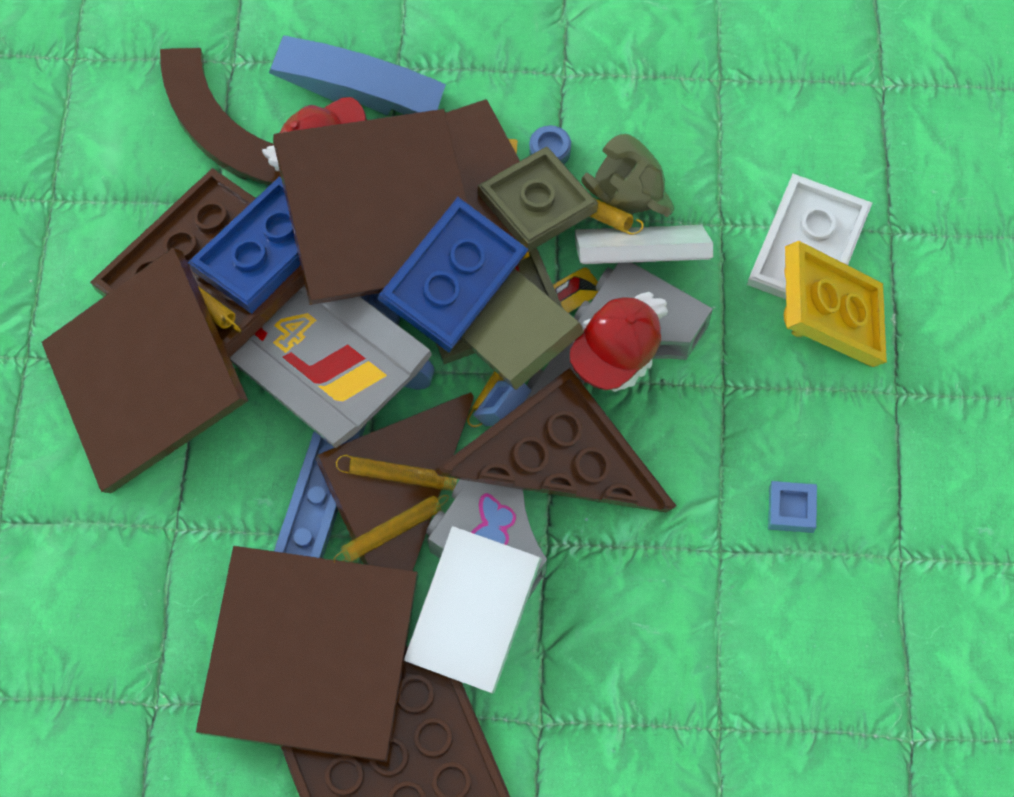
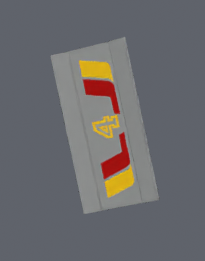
[230,285,432,448]

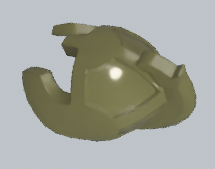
[581,134,674,217]

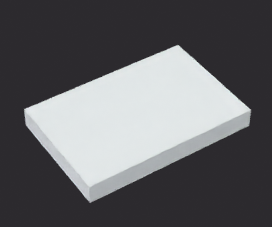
[747,174,872,299]
[575,225,713,264]
[404,526,542,693]

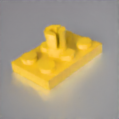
[783,241,887,367]

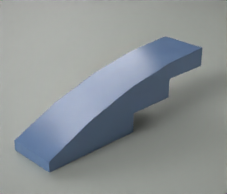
[269,35,446,115]

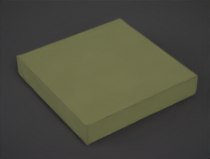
[478,146,598,252]

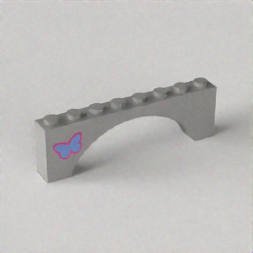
[426,262,713,601]

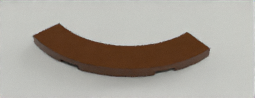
[160,48,281,186]

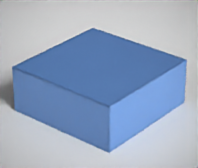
[473,380,532,426]
[768,481,817,533]

